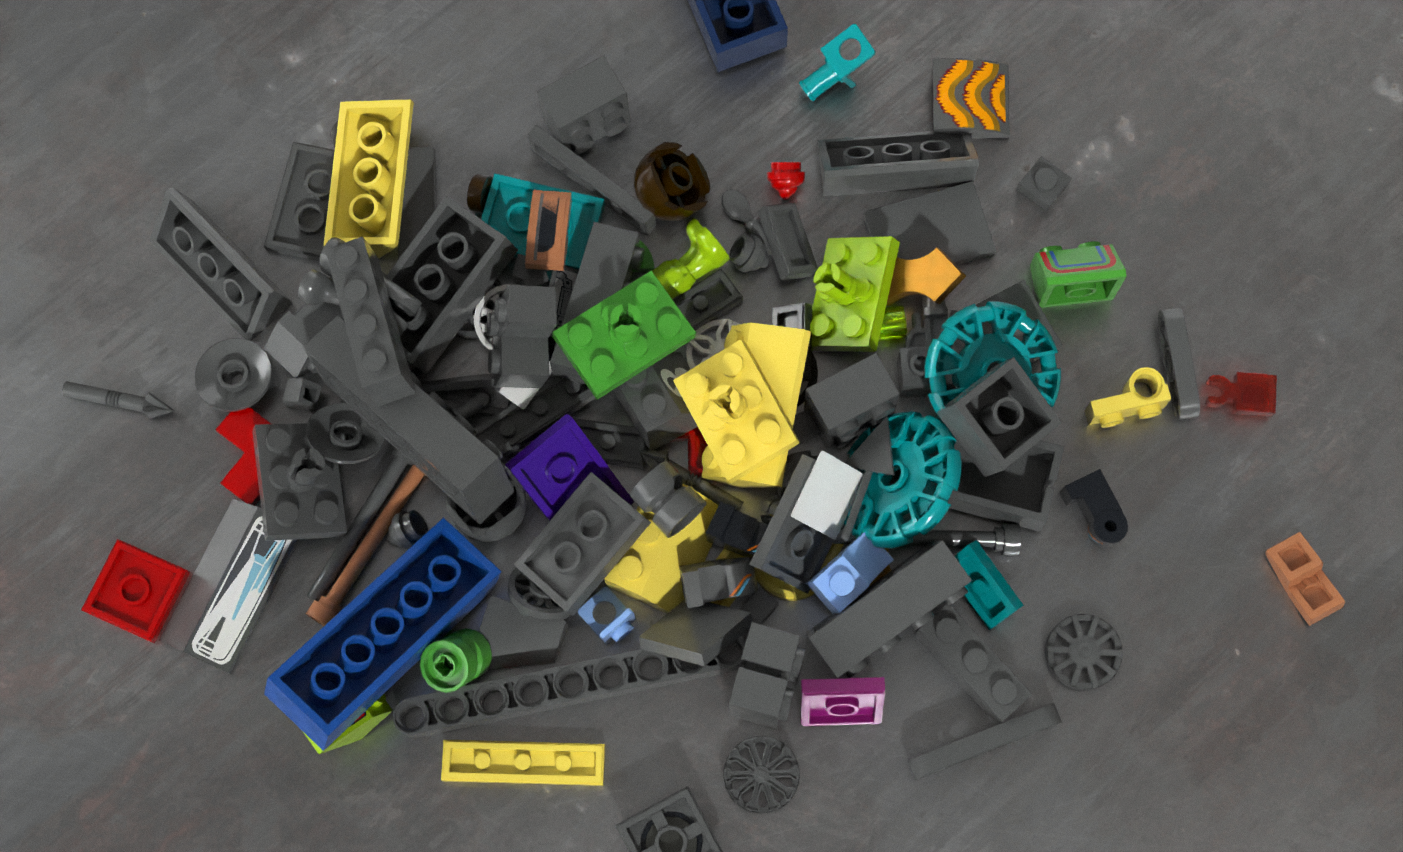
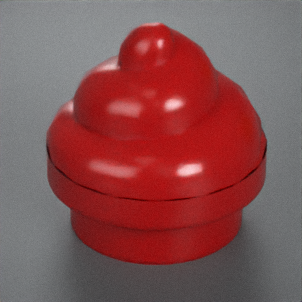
[767,162,805,200]

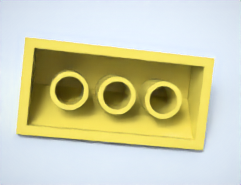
[701,322,811,489]

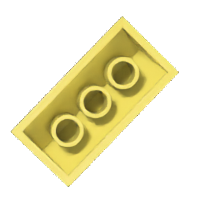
[324,99,414,258]

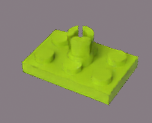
[810,236,900,352]

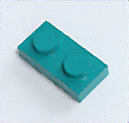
[955,540,1024,630]

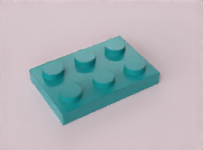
[481,173,605,270]

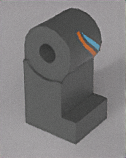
[679,557,758,609]

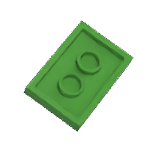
[553,271,696,400]

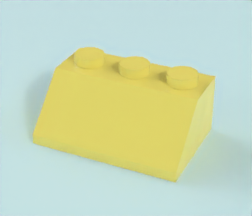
[604,484,719,614]

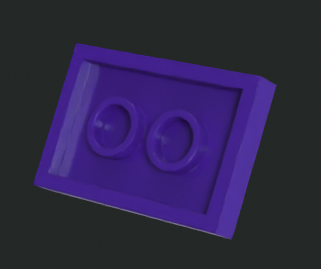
[505,414,634,521]

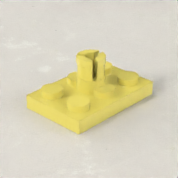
[673,339,800,484]

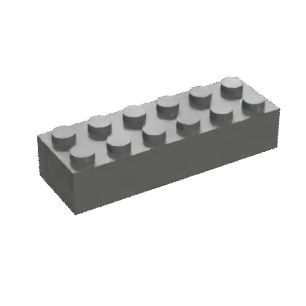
[303,315,514,524]

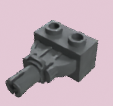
[897,295,966,398]

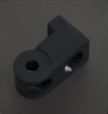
[1059,469,1128,548]
[706,501,768,558]

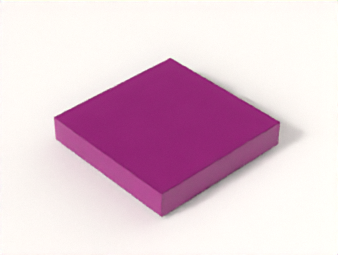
[800,677,885,726]

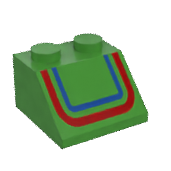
[1030,241,1127,308]

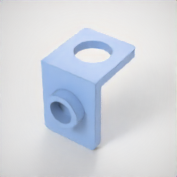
[578,587,636,646]

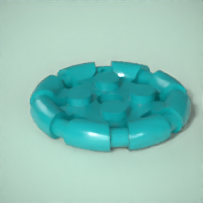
[924,301,1061,424]
[843,411,962,548]

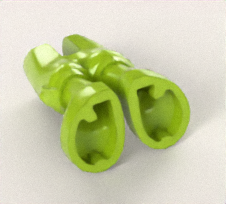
[649,218,730,299]

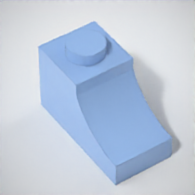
[806,532,894,614]

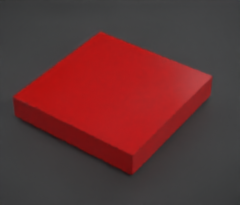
[81,539,191,644]

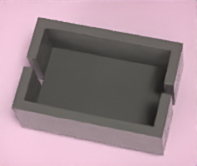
[935,438,1065,532]
[729,622,806,729]

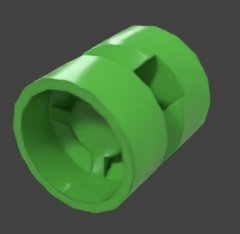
[420,628,492,693]

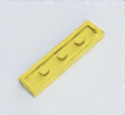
[441,740,606,786]

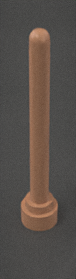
[305,465,424,626]

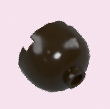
[633,142,710,221]

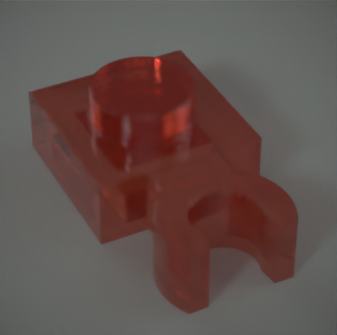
[1205,372,1277,417]

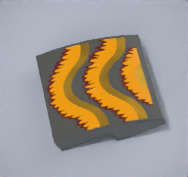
[933,58,1010,139]

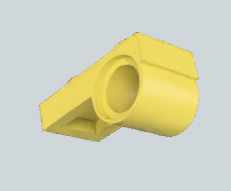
[1084,367,1171,428]

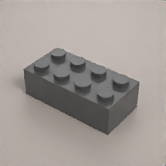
[386,195,518,374]
[806,538,972,678]

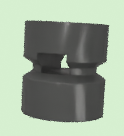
[629,461,706,538]

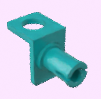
[799,24,876,102]

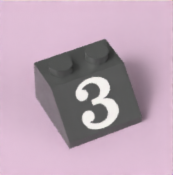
[613,352,698,450]

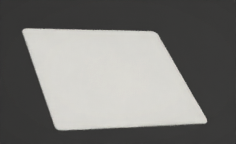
[791,450,864,540]

